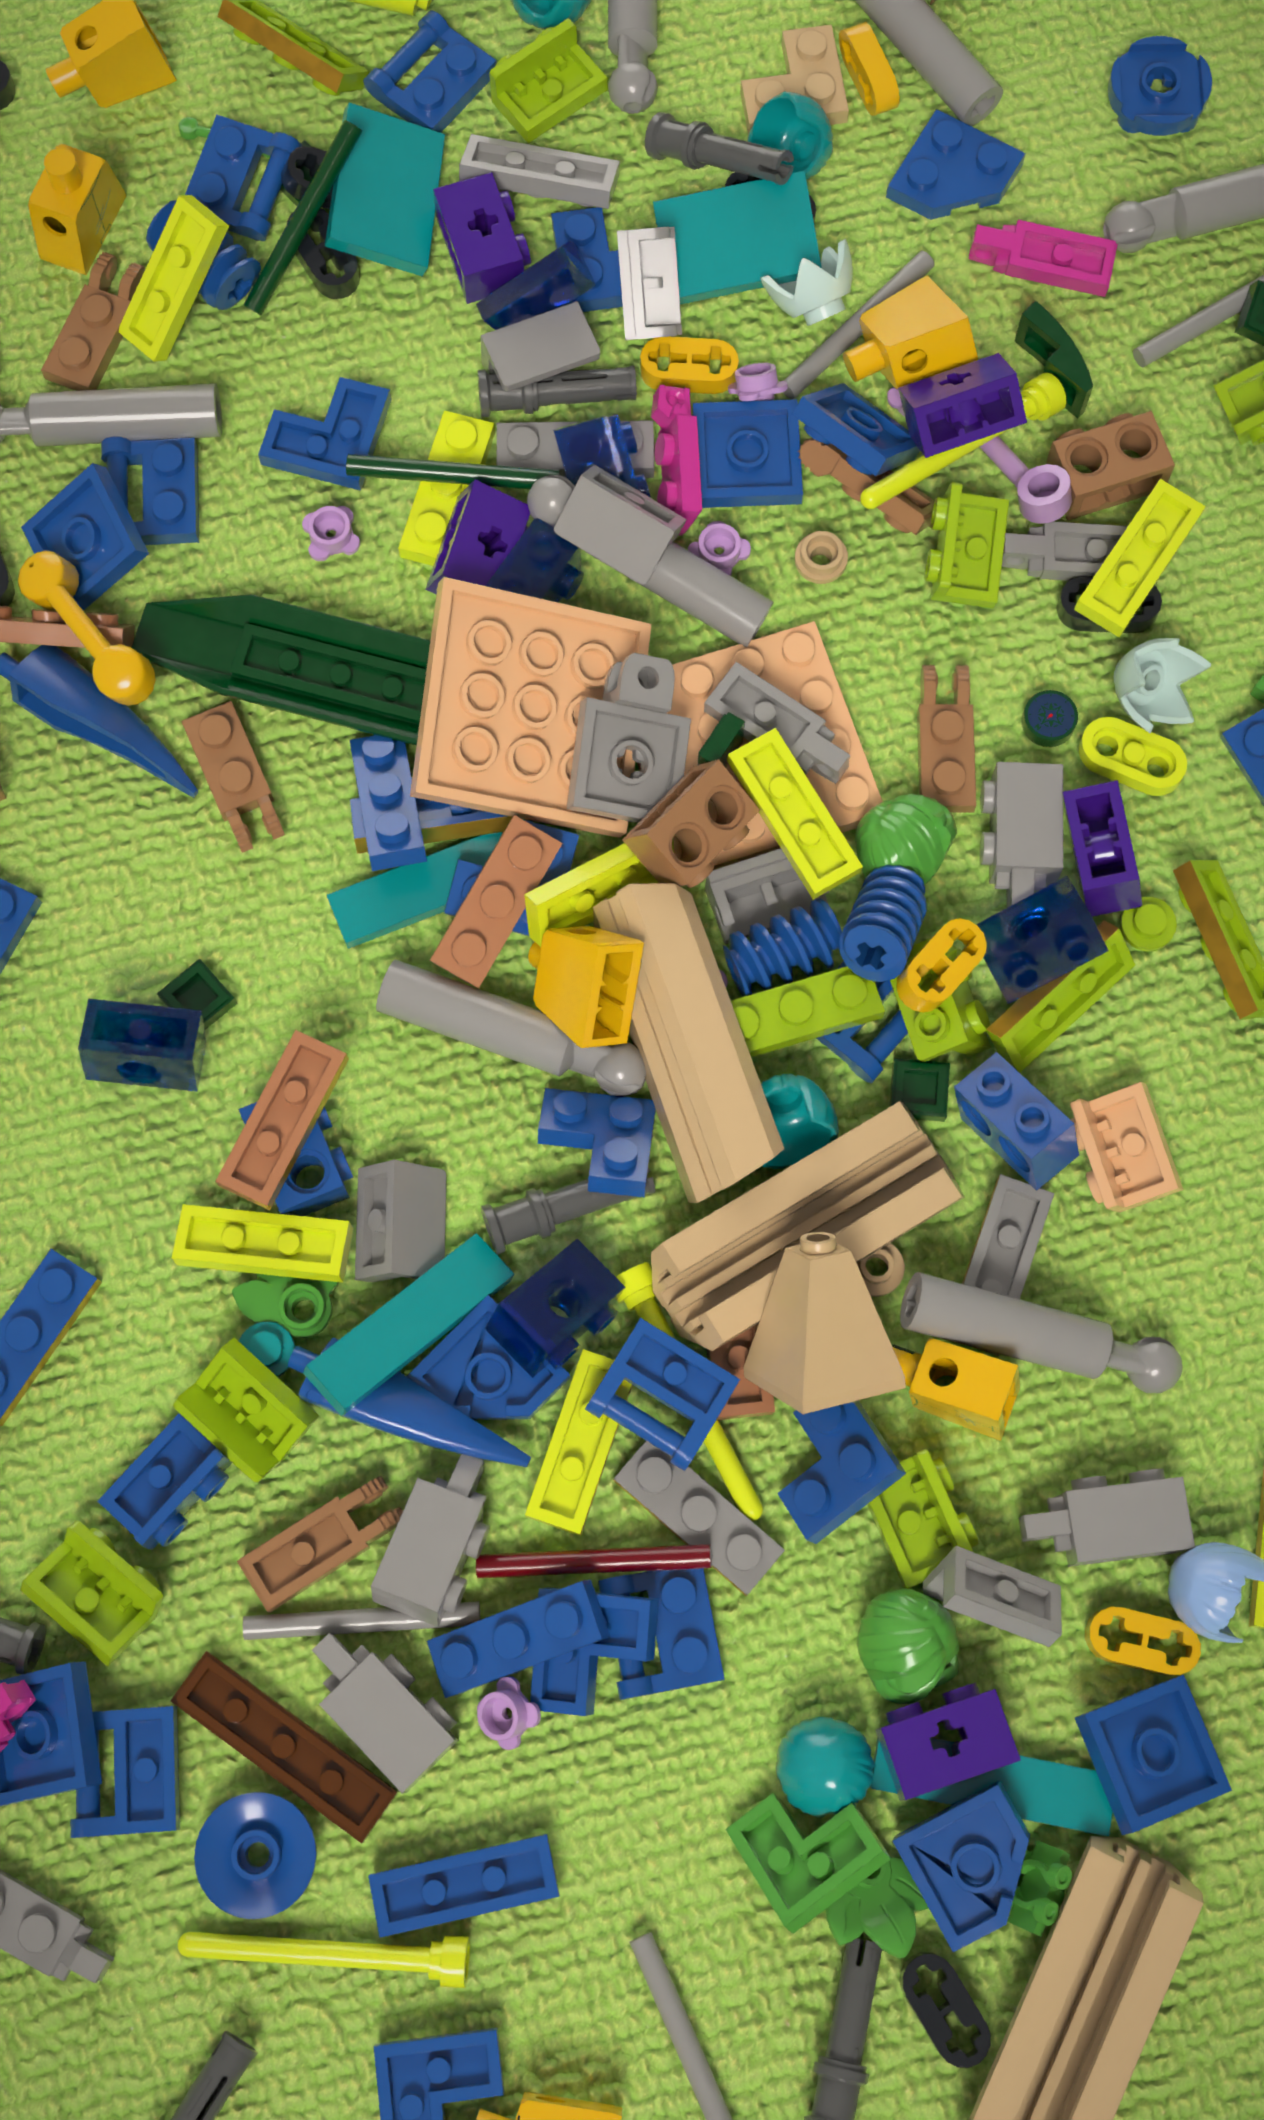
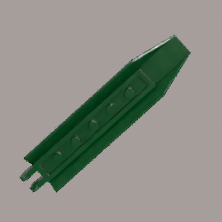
[131,594,430,746]

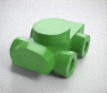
[1007,1840,1072,1937]

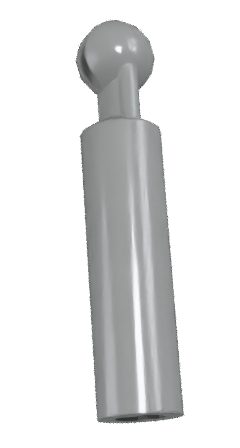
[608,0,658,114]
[855,0,1003,126]
[1103,164,1264,253]
[0,383,222,447]
[527,475,774,647]
[376,959,646,1096]
[900,1272,1183,1393]

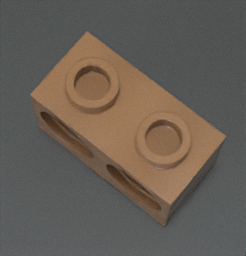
[1045,411,1175,521]
[622,760,760,888]

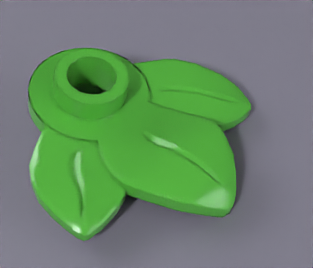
[232,1274,339,1338]
[825,1857,928,1959]

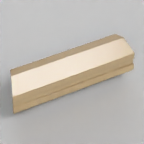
[593,883,784,1203]
[651,1101,964,1351]
[969,1836,1203,2120]

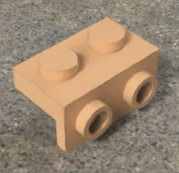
[1070,1082,1183,1213]

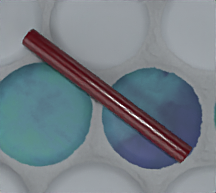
[476,1544,712,1578]

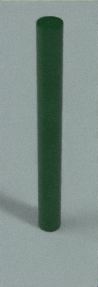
[243,120,363,316]
[346,454,560,490]

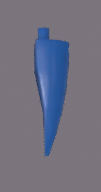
[0,645,198,798]
[288,1337,531,1467]

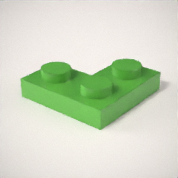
[725,1793,891,1934]

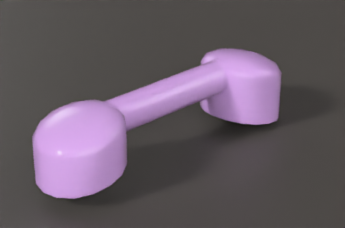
[980,436,1072,523]

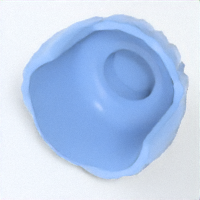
[1168,1542,1264,1643]

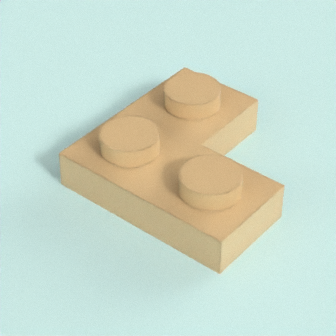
[740,24,849,135]

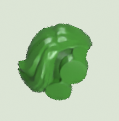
[855,794,957,885]
[857,1588,959,1704]

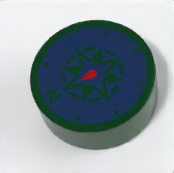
[1021,690,1078,747]

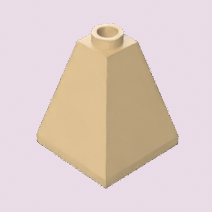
[744,1232,906,1414]

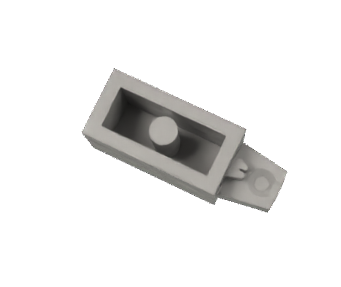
[980,762,1063,920]
[371,1454,490,1627]
[1018,1469,1195,1567]
[312,1633,459,1793]

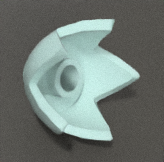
[760,238,853,326]
[1114,638,1211,733]

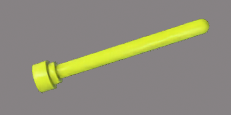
[860,373,1066,509]
[608,1262,763,1521]
[177,1932,470,1988]

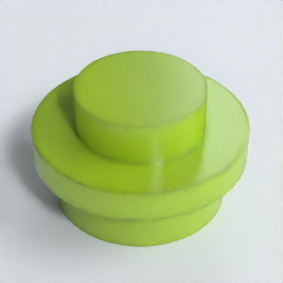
[1120,897,1177,951]

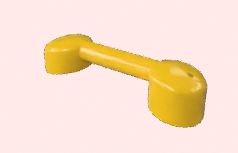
[18,550,156,706]

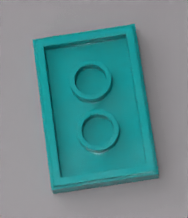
[325,102,445,276]
[653,170,822,304]

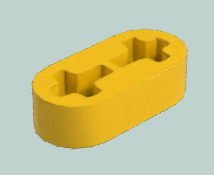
[839,22,900,116]
[640,336,739,394]
[896,918,987,1013]
[1085,1607,1201,1676]

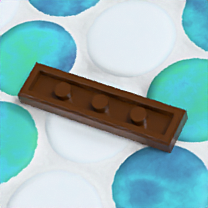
[170,1651,399,1844]

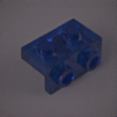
[476,241,596,330]
[553,412,651,498]
[486,518,584,603]

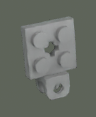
[567,653,691,823]

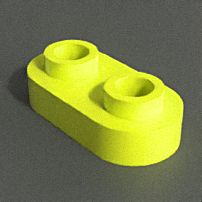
[1078,717,1187,796]

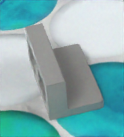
[481,301,600,392]
[554,465,687,585]
[355,1159,446,1283]
[923,1546,1062,1647]

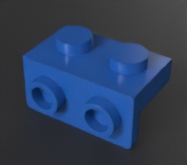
[97,1414,233,1550]

